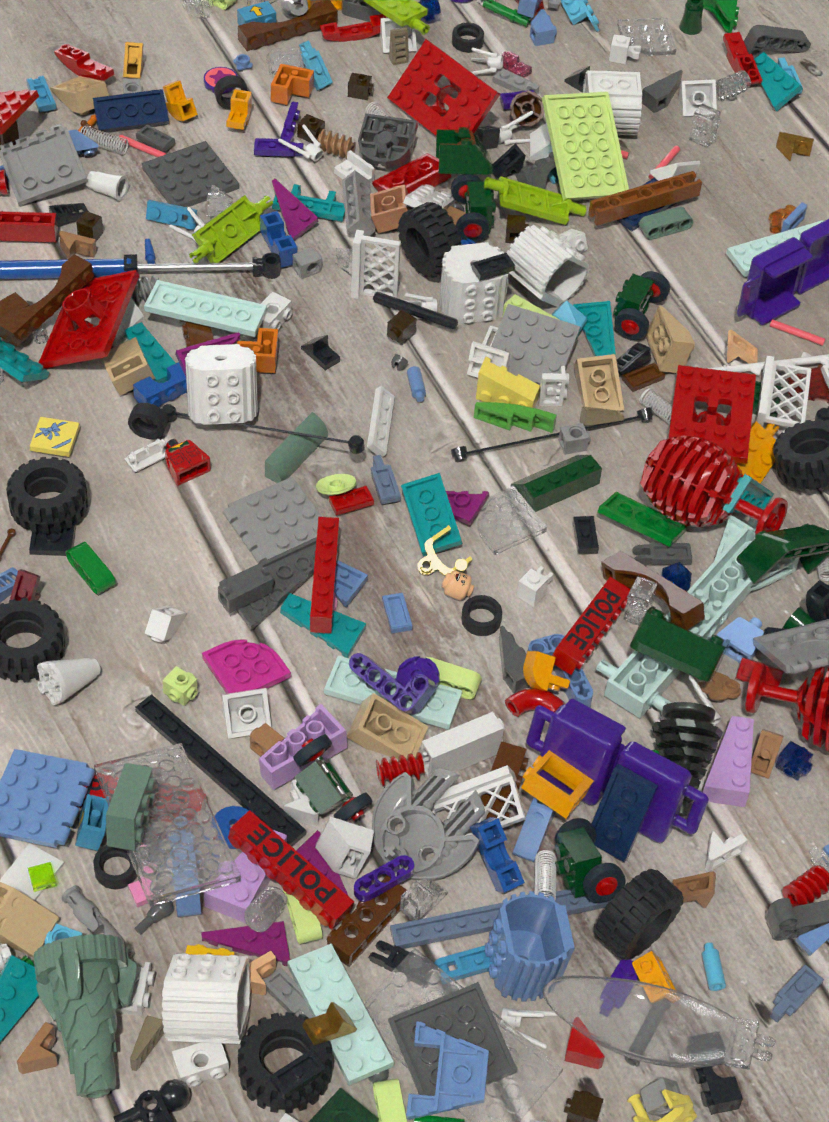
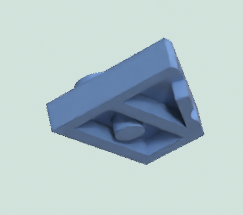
[334,560,368,607]

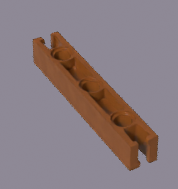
[588,171,702,226]

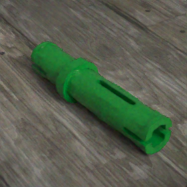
[482,0,531,28]

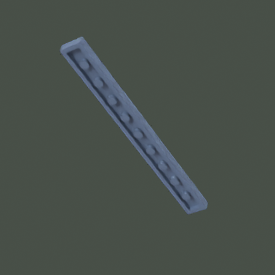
[390,890,611,949]

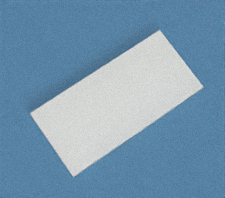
[0,843,64,901]

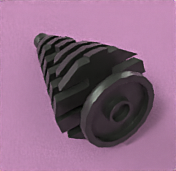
[652,702,723,817]

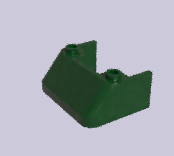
[436,127,493,175]
[737,523,829,584]
[630,606,730,682]

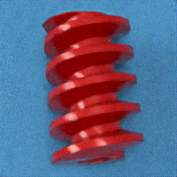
[376,752,425,787]
[782,865,829,907]

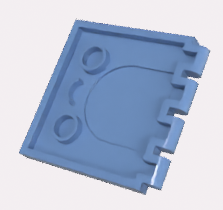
[0,749,95,848]

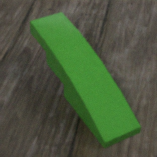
[474,402,557,433]

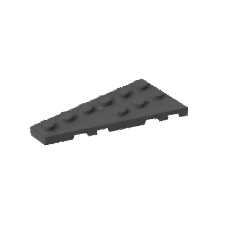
[219,537,339,631]

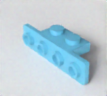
[561,0,600,32]

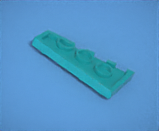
[754,52,803,112]
[573,301,616,357]
[125,322,176,383]
[723,474,774,513]
[280,593,366,658]
[0,955,39,1042]

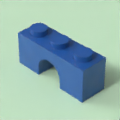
[260,211,298,268]
[133,362,187,407]
[470,817,525,892]

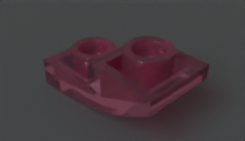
[499,51,532,78]

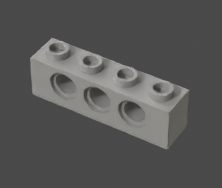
[342,170,375,236]

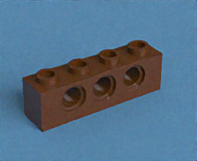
[326,876,409,967]

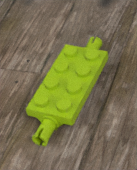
[363,0,430,35]
[484,176,587,225]
[189,195,273,263]

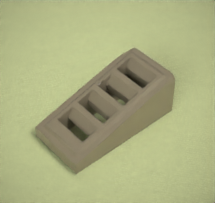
[389,27,409,65]
[580,406,624,426]
[130,1015,164,1071]

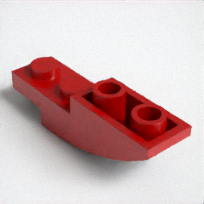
[723,32,763,85]
[54,44,115,81]

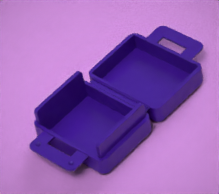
[737,219,829,325]
[526,699,709,843]

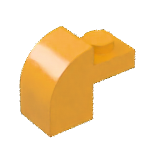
[162,80,198,121]
[226,89,252,130]
[523,651,570,692]

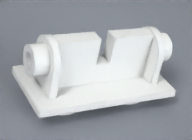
[124,439,166,472]

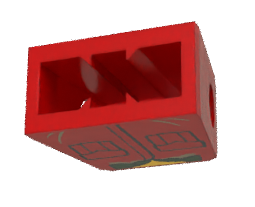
[165,439,211,486]

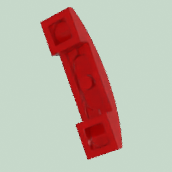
[320,14,387,42]

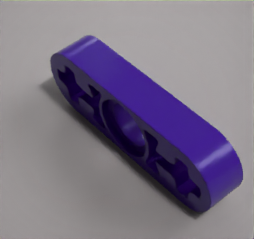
[354,855,414,902]

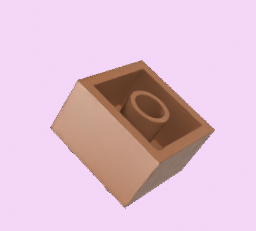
[370,184,412,233]

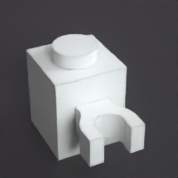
[609,35,641,64]
[517,566,554,607]

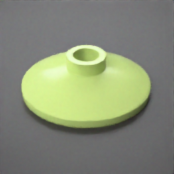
[316,474,356,495]

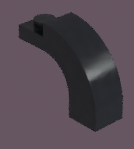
[806,580,829,622]

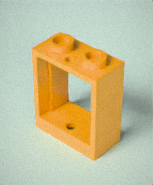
[521,750,594,819]

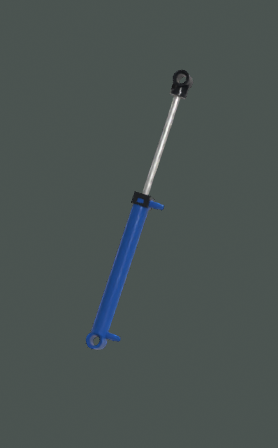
[0,252,281,279]

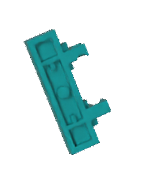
[272,184,345,222]

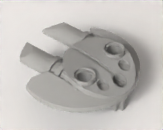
[372,768,485,880]

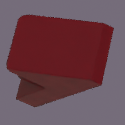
[10,569,41,601]

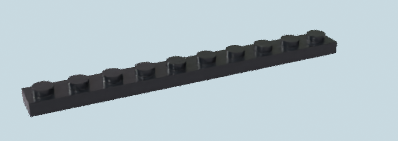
[135,694,306,846]

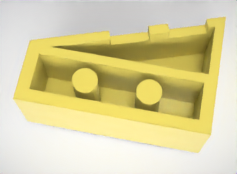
[476,357,540,408]

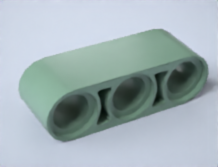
[639,207,694,240]

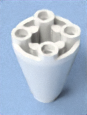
[37,658,100,705]

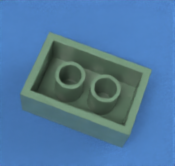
[106,763,156,851]

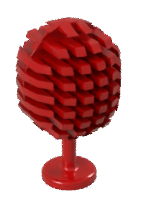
[640,436,788,535]
[745,662,829,752]

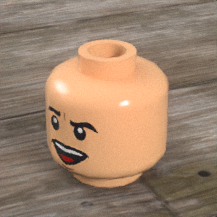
[441,570,474,601]

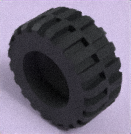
[398,202,462,278]
[773,419,829,491]
[6,457,88,534]
[0,598,65,682]
[595,869,684,960]
[238,1012,333,1114]

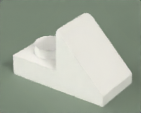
[284,779,318,827]
[705,831,748,872]

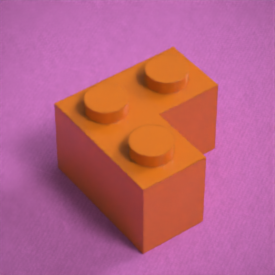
[271,64,314,105]
[237,328,278,373]

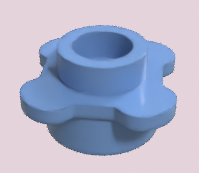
[233,54,253,70]

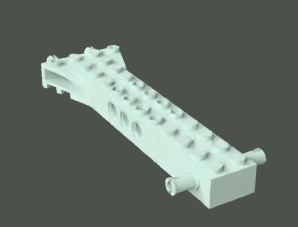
[596,515,800,718]

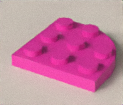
[202,639,291,694]

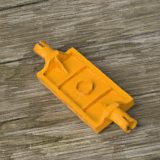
[737,421,779,483]

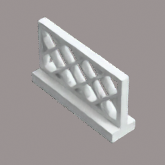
[351,230,401,299]
[756,356,811,427]
[431,765,526,835]

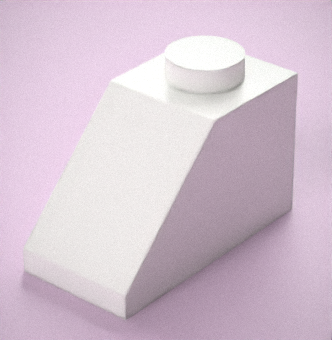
[145,605,186,642]

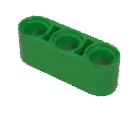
[65,541,116,595]

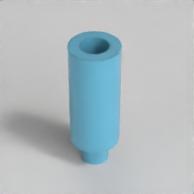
[702,943,726,991]

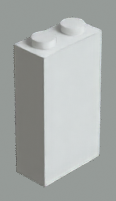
[421,712,505,779]

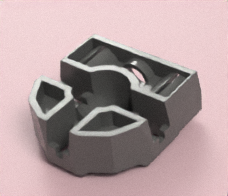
[358,113,418,172]

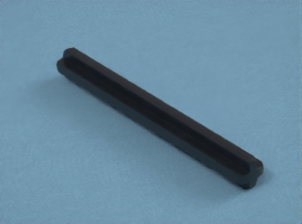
[373,292,458,329]

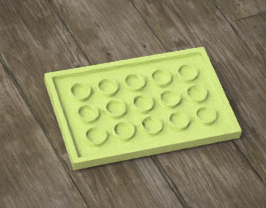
[542,92,629,201]

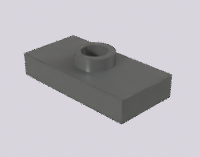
[136,124,175,153]

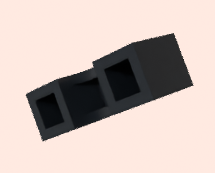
[687,1032,743,1115]

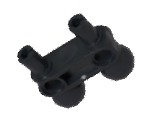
[113,1079,196,1122]

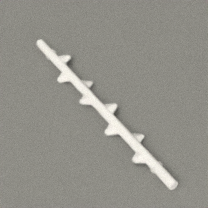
[708,352,829,375]

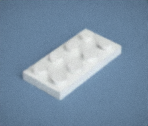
[403,184,455,210]

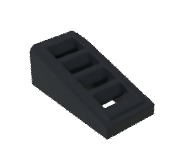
[49,203,89,227]
[616,342,651,375]

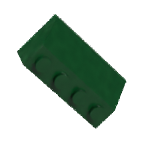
[511,455,602,514]

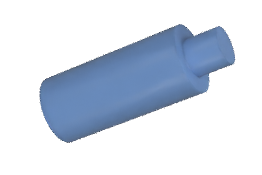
[407,366,426,402]

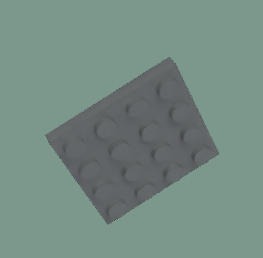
[142,141,239,207]
[388,982,517,1096]

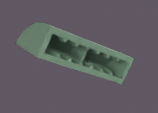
[265,412,328,483]

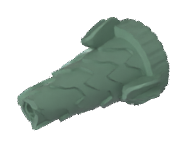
[34,934,137,1099]

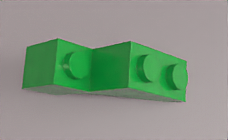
[703,0,740,33]

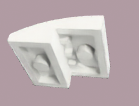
[467,341,510,378]

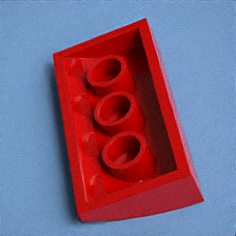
[372,153,452,194]

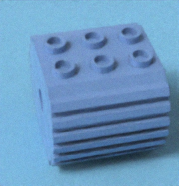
[485,891,575,1002]

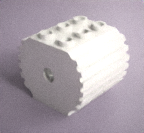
[583,70,642,136]
[506,225,590,307]
[439,242,509,324]
[185,344,258,425]
[162,953,251,1044]

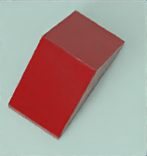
[564,1017,605,1069]

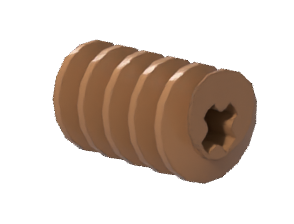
[317,129,356,159]

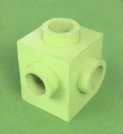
[162,666,198,706]

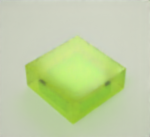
[28,862,57,892]

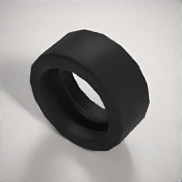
[452,22,484,53]
[214,75,248,110]
[128,403,168,440]
[461,595,502,636]
[93,845,139,890]

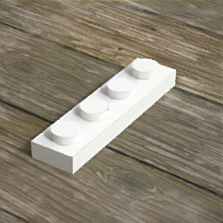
[367,386,395,457]

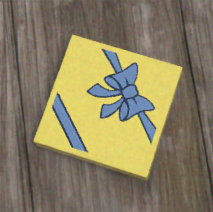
[30,417,80,457]

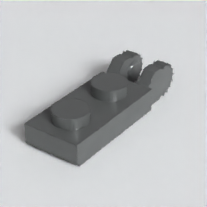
[632,543,693,566]

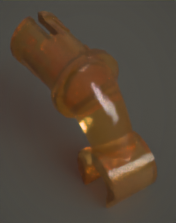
[769,205,796,234]

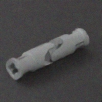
[62,885,134,959]

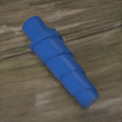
[144,239,156,264]

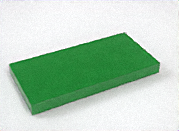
[598,492,687,547]

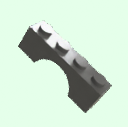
[516,152,556,189]

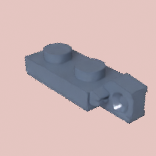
[370,455,401,504]
[770,965,824,1023]

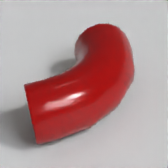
[505,689,566,717]

